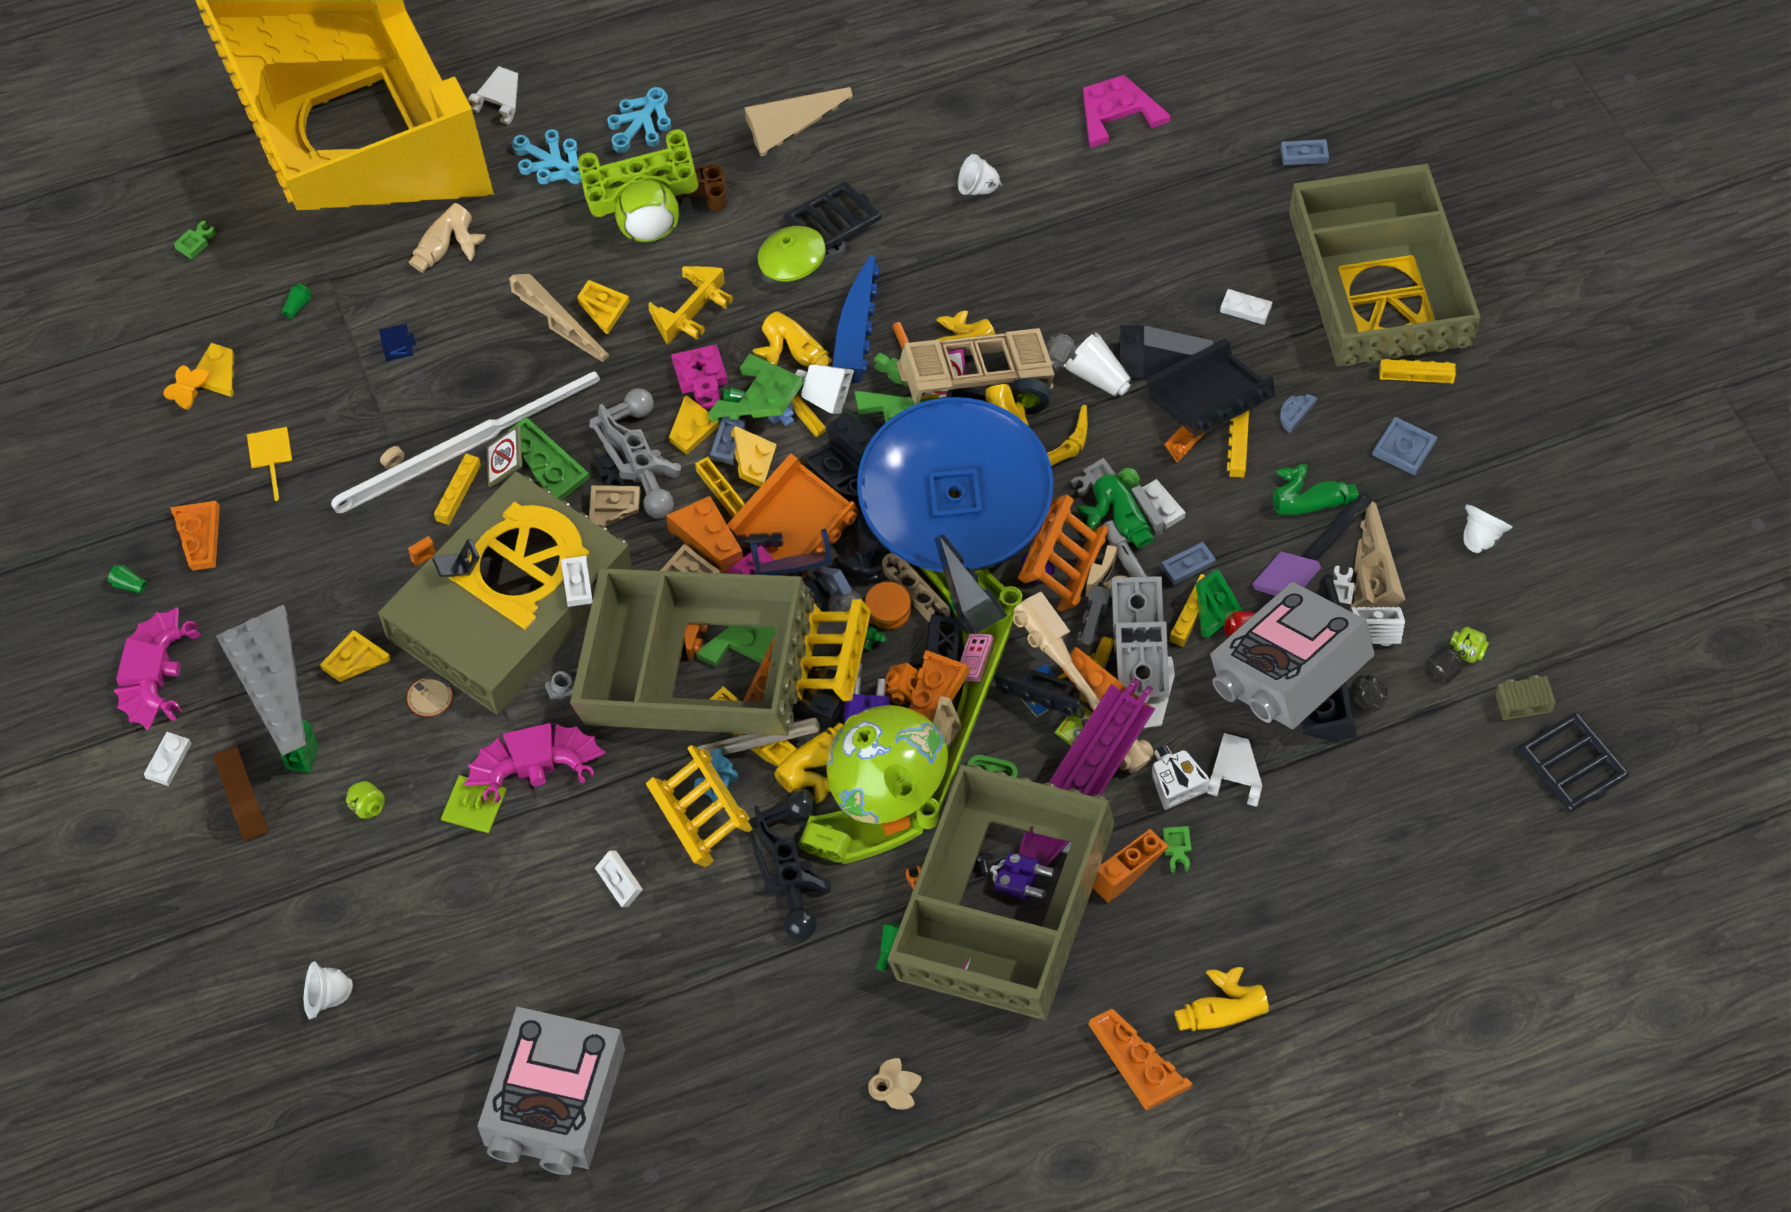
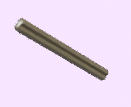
[697,718,819,756]

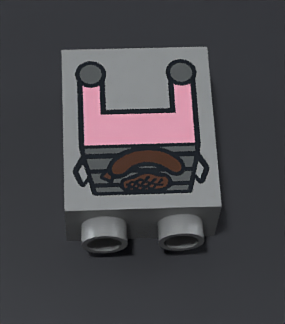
[1210,582,1375,729]
[478,1007,625,1175]

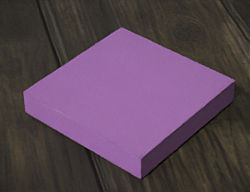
[1253,551,1321,596]

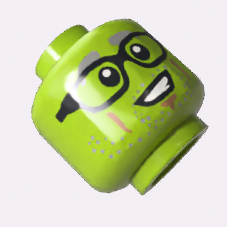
[1450,627,1489,663]
[346,781,385,819]

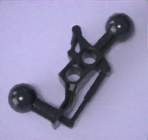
[747,788,831,941]

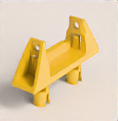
[649,266,733,344]

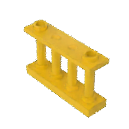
[796,599,871,701]
[646,745,753,867]

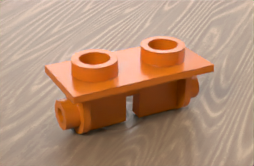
[1164,426,1205,462]

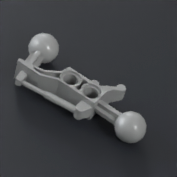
[589,388,681,519]

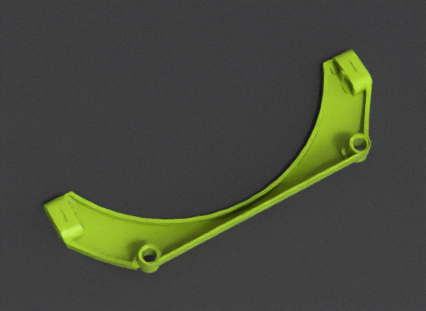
[798,567,1022,864]

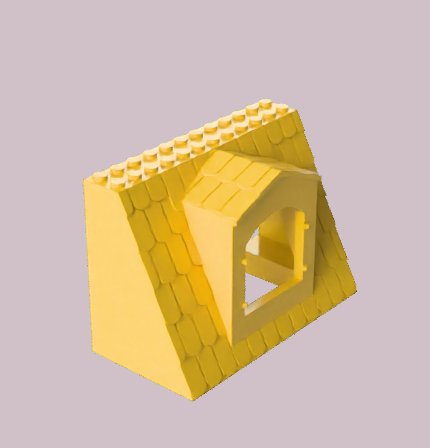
[195,0,494,210]

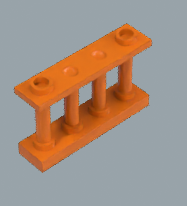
[1018,494,1108,611]

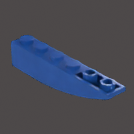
[832,255,879,383]

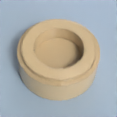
[380,446,405,469]

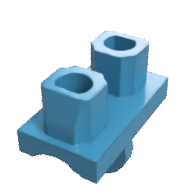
[694,749,738,801]

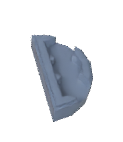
[1280,394,1318,434]

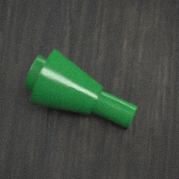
[875,922,900,971]

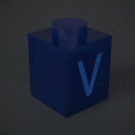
[379,323,416,361]

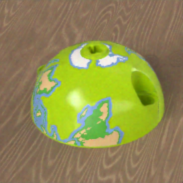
[826,705,948,824]

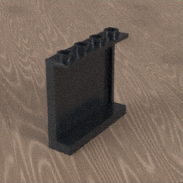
[1146,338,1276,438]

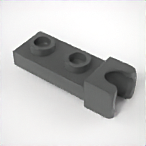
[1076,586,1111,656]

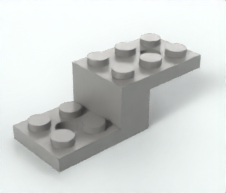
[1111,576,1169,698]

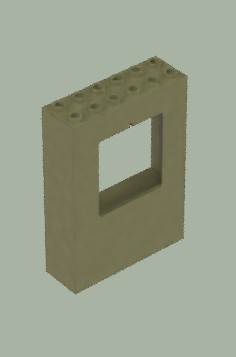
[570,568,814,736]
[887,765,1115,1020]

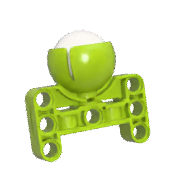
[578,129,698,242]

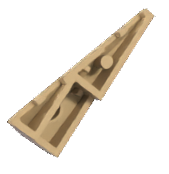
[745,87,853,156]
[509,274,609,362]
[1349,501,1405,612]

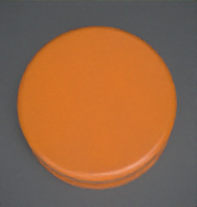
[865,582,911,630]

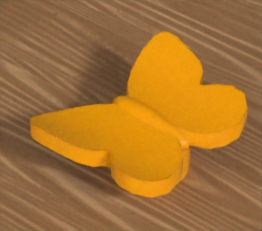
[163,365,210,409]

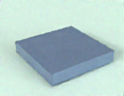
[1372,417,1438,476]

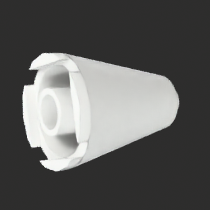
[1065,332,1131,396]

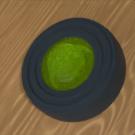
[1010,378,1051,412]

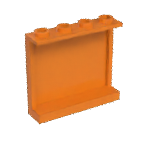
[727,453,859,579]

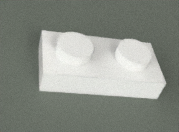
[1220,289,1272,325]
[1142,479,1185,529]
[561,556,593,607]
[144,732,191,786]
[595,850,643,907]

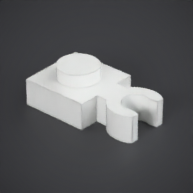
[1333,566,1354,609]

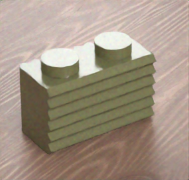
[1495,675,1556,720]

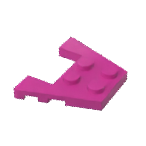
[1083,75,1171,148]

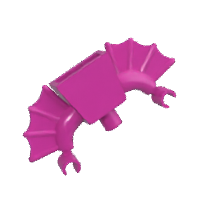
[114,607,201,730]
[464,723,606,803]

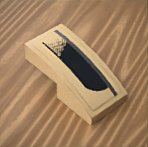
[1086,545,1117,597]

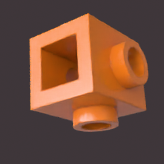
[885,663,919,705]

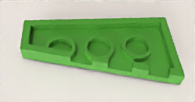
[508,417,590,501]

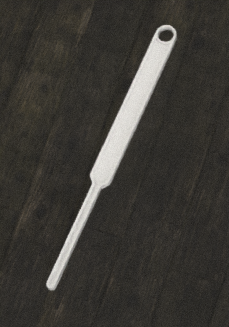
[331,372,600,513]

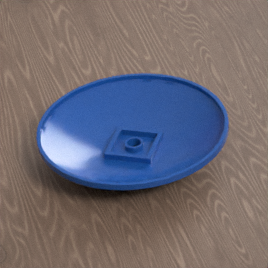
[857,397,1053,572]

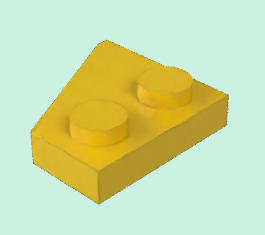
[577,280,630,334]
[196,343,234,397]
[669,396,720,455]
[731,426,777,487]
[320,630,390,682]

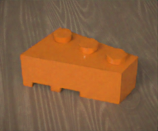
[666,496,743,573]

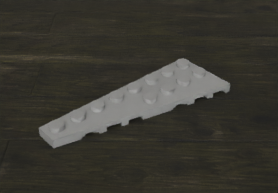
[216,605,306,756]

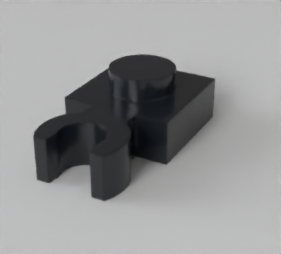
[595,451,625,486]

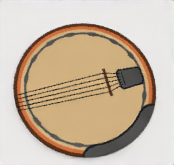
[406,676,453,717]

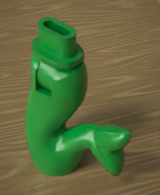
[1273,464,1359,515]
[1077,474,1154,548]

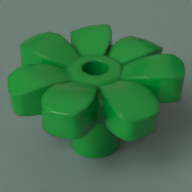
[863,627,887,650]

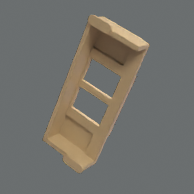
[897,328,1054,404]

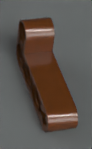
[675,164,728,211]
[212,745,269,842]

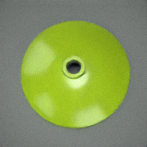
[758,226,826,282]

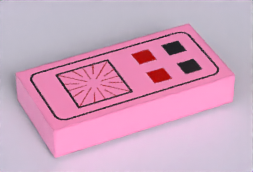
[960,634,995,682]

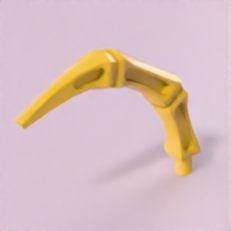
[1047,405,1088,467]

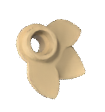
[868,1058,921,1109]

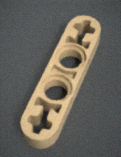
[882,553,950,628]

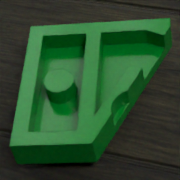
[1196,569,1242,638]

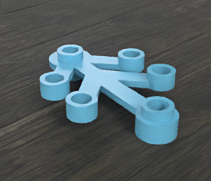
[607,87,671,154]
[512,129,582,184]

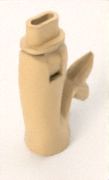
[409,203,486,273]

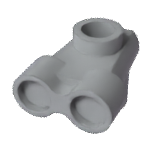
[545,668,578,699]

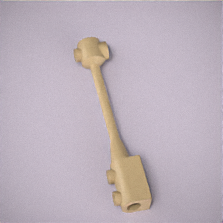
[1013,592,1153,774]

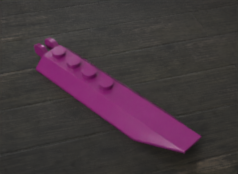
[1019,678,1155,876]

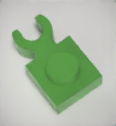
[174,221,216,260]
[874,353,909,387]
[1162,826,1191,872]

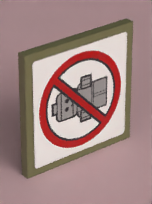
[487,426,523,488]

